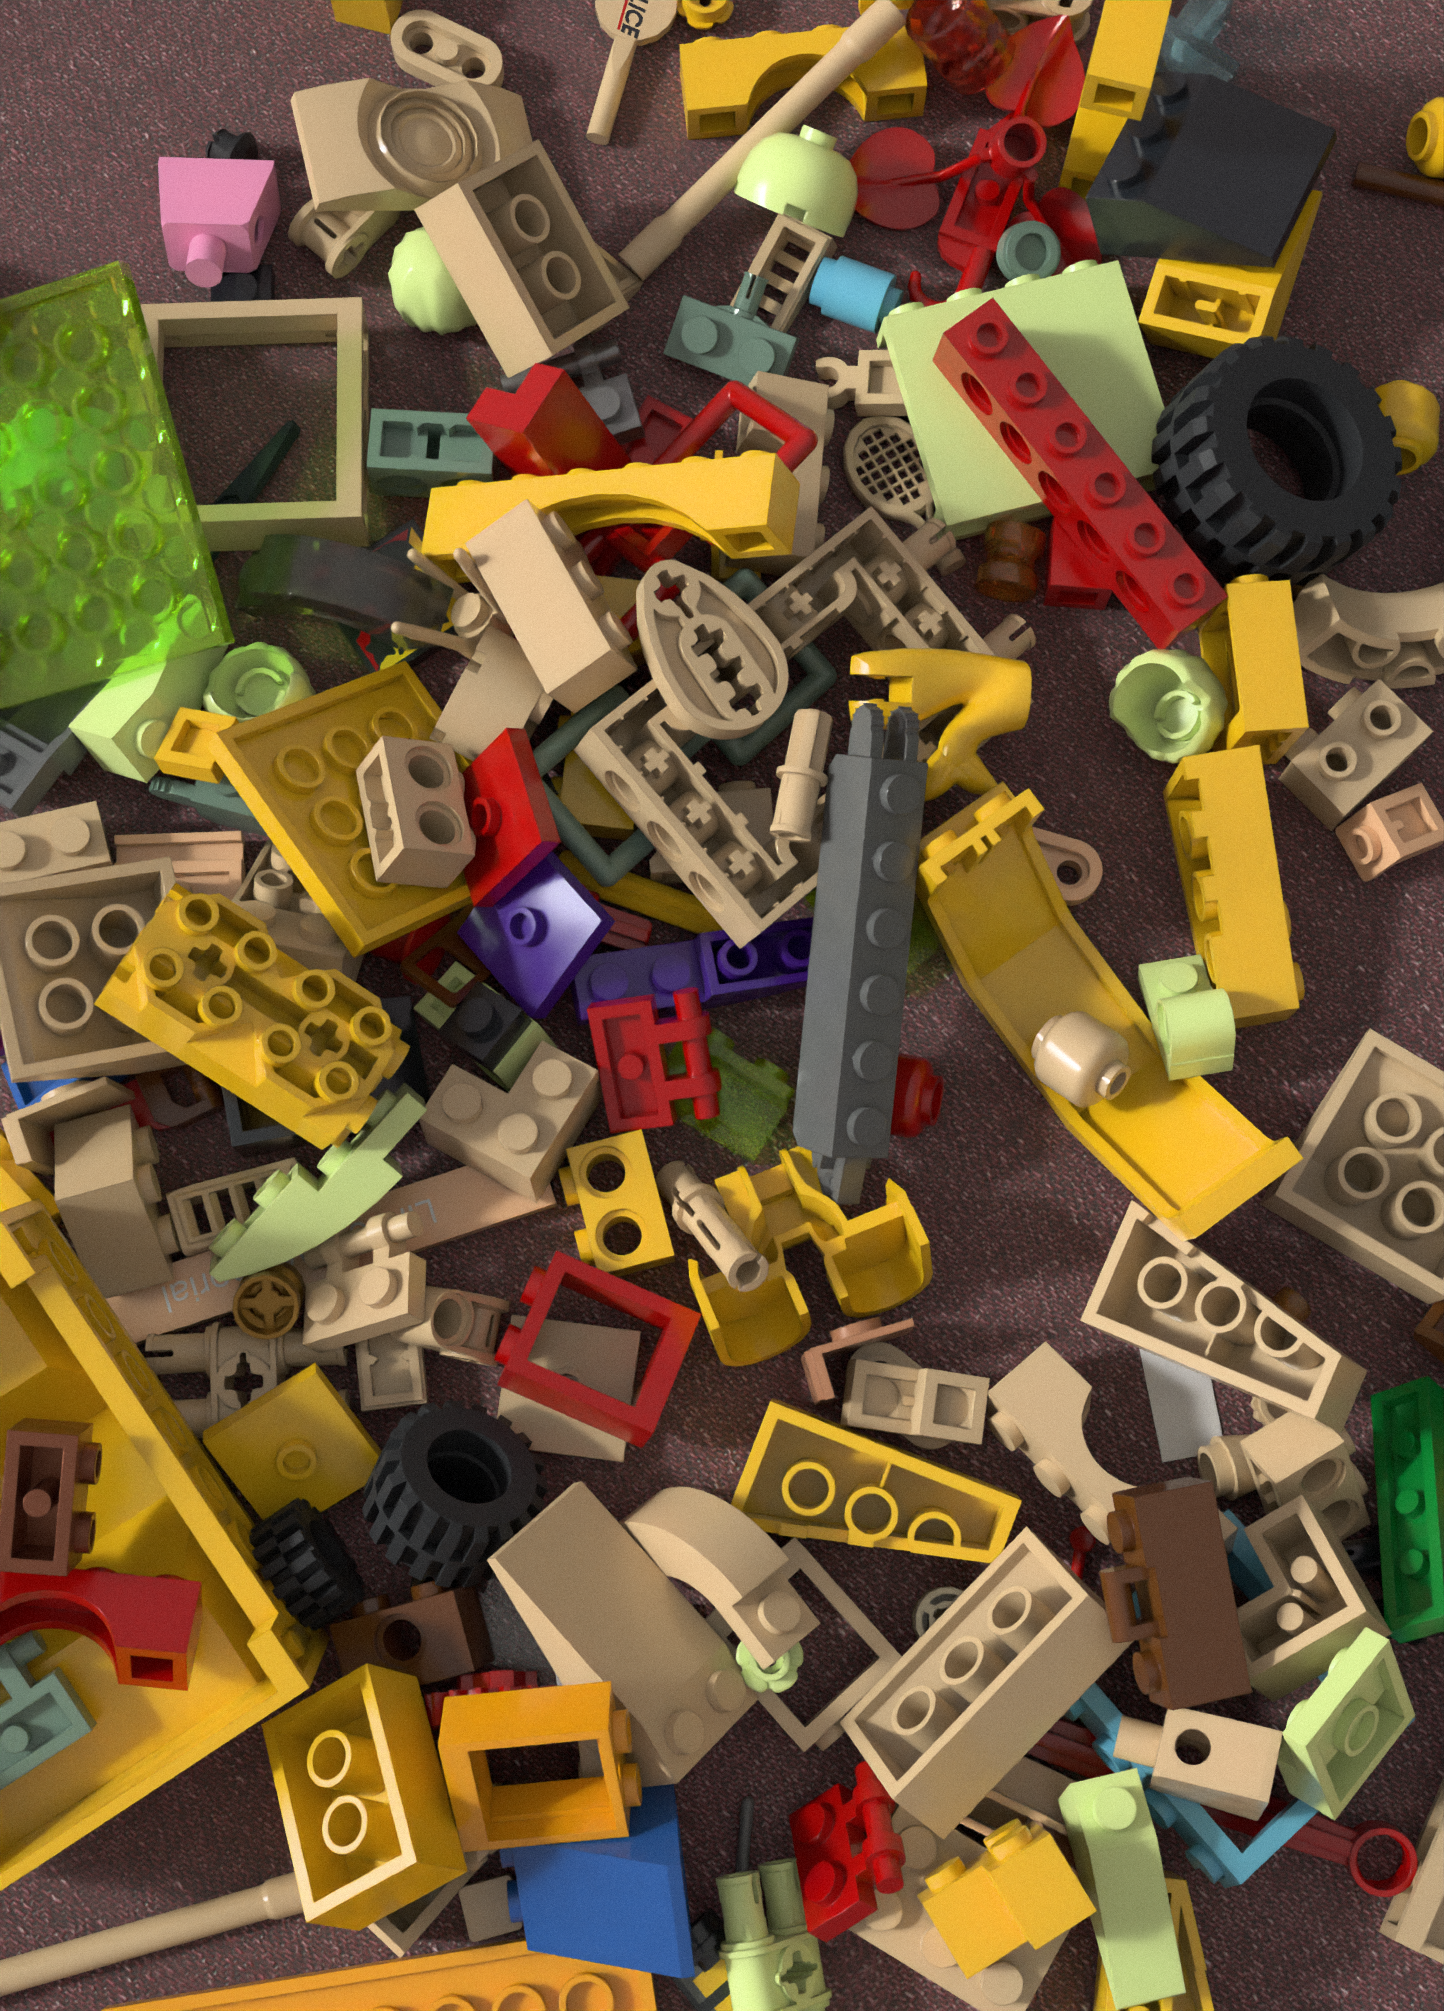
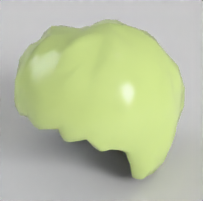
[388,226,478,335]
[202,642,316,723]
[1109,649,1228,764]

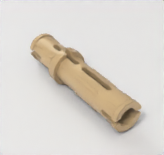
[656,1160,769,1292]

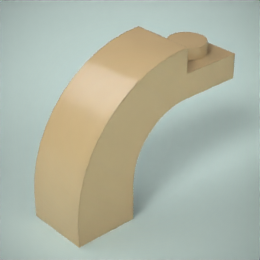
[619,1486,820,1670]

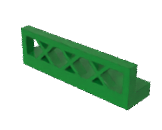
[1370,1376,1444,1644]

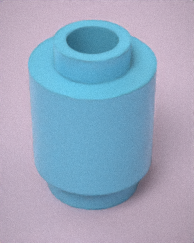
[809,256,904,334]

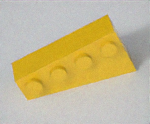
[731,1398,1022,1563]

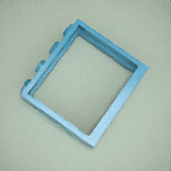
[1065,1509,1415,1888]

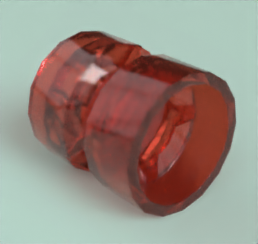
[905,0,1016,95]

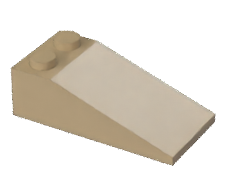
[487,1481,759,1787]

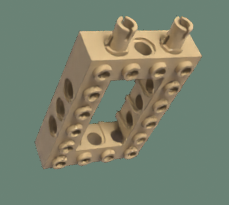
[574,506,1036,949]

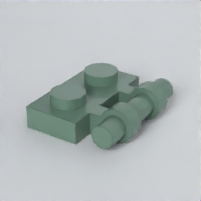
[0,1630,97,1790]

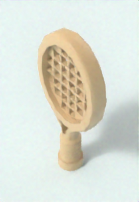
[843,416,966,576]

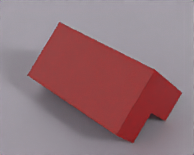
[466,362,633,477]

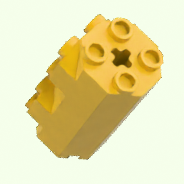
[94,882,410,1150]

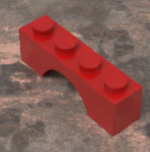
[0,1567,203,1691]

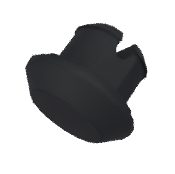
[205,129,258,160]

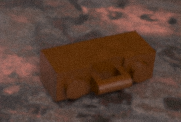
[1099,1477,1252,1710]

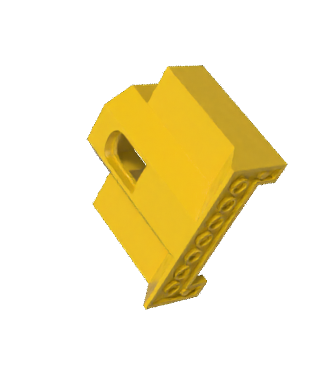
[0,1198,330,1891]

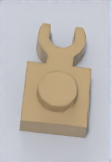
[816,350,908,416]

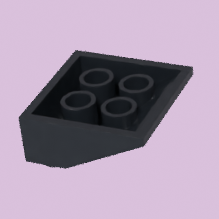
[1086,71,1337,268]

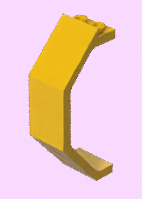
[915,781,1304,1242]

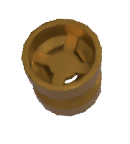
[232,1262,305,1340]

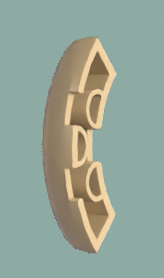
[1293,574,1444,689]

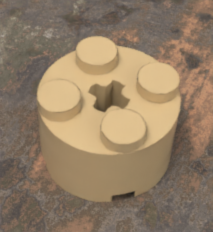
[430,625,553,761]

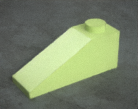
[68,594,231,783]
[1058,1768,1186,2011]

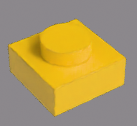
[154,707,239,784]

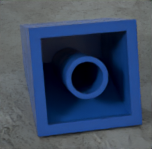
[499,1784,695,1978]

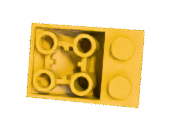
[1138,190,1323,358]

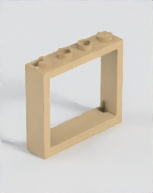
[124,297,369,554]

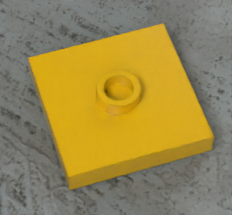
[203,1362,382,1521]

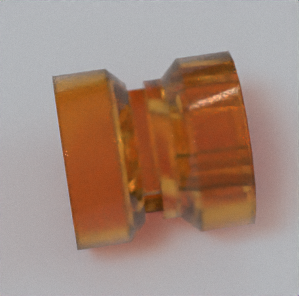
[974,521,1047,603]

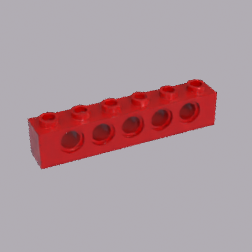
[932,298,1228,650]

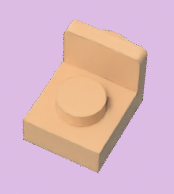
[1336,782,1444,882]

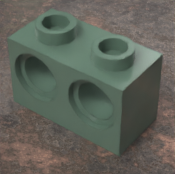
[366,408,500,498]

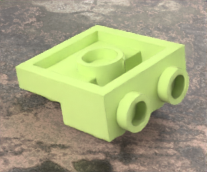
[1277,1627,1415,1821]

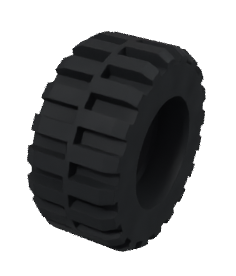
[1151,336,1402,587]

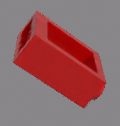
[494,1250,702,1448]

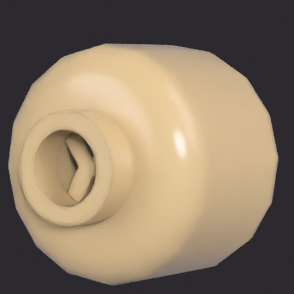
[1031,1011,1131,1107]

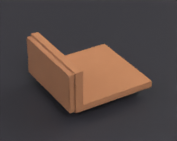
[800,1317,915,1406]

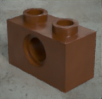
[329,1579,495,1686]

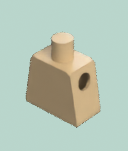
[1113,1708,1283,1821]

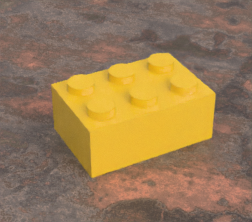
[261,1663,468,1931]

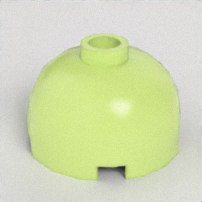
[734,124,858,237]

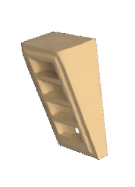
[730,213,837,333]
[166,1157,298,1257]

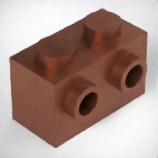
[0,1418,102,1576]

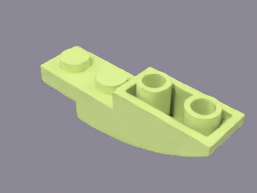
[209,1082,427,1282]

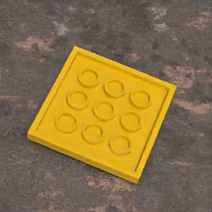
[206,660,473,958]

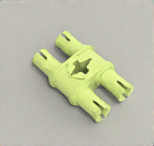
[715,1857,832,2011]

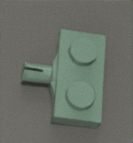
[663,271,800,386]

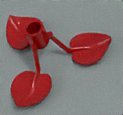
[849,15,1102,276]

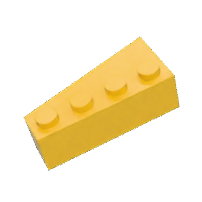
[1163,745,1305,1029]

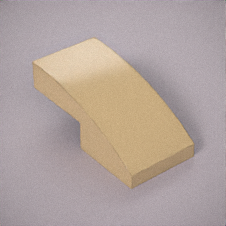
[840,1359,990,1445]

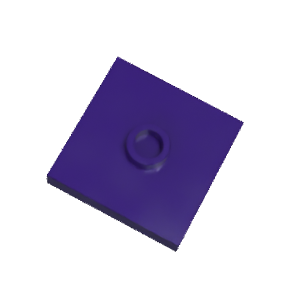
[457,851,615,1019]

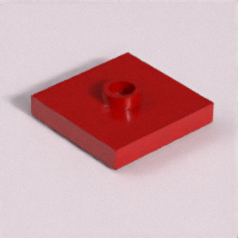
[462,727,561,907]

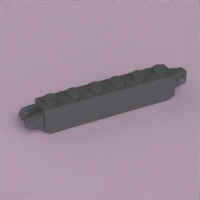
[793,703,928,1204]

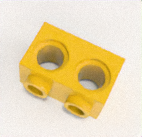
[558,1129,675,1277]

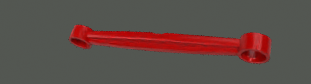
[1026,1718,1418,1897]

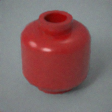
[890,1053,944,1138]

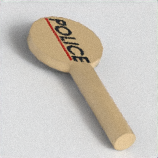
[586,0,677,145]

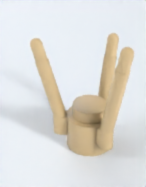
[391,548,514,660]

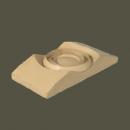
[290,78,532,211]

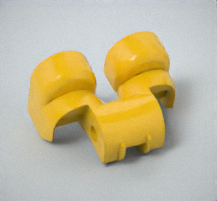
[688,1146,933,1367]

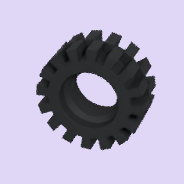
[249,1498,365,1631]

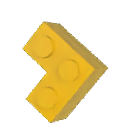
[917,1819,1097,1980]

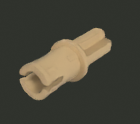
[769,708,833,843]

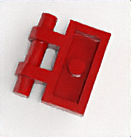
[587,987,722,1134]
[789,1761,906,1943]

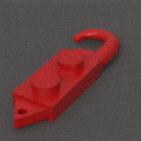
[907,112,1023,307]

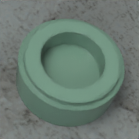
[996,221,1061,281]

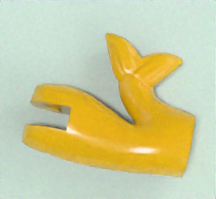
[848,648,1032,802]

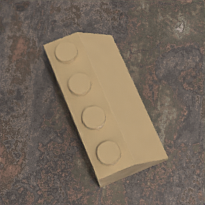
[840,1526,1133,1840]

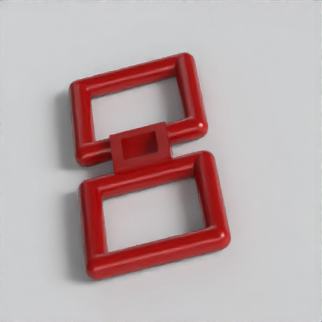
[579,380,818,647]

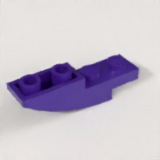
[570,917,814,1026]

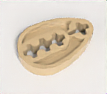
[636,560,789,740]

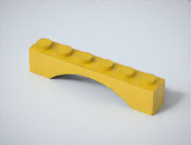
[421,450,800,583]

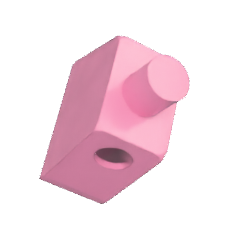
[158,157,281,288]

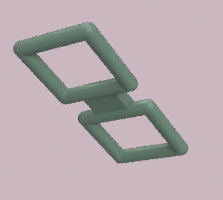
[533,568,837,887]

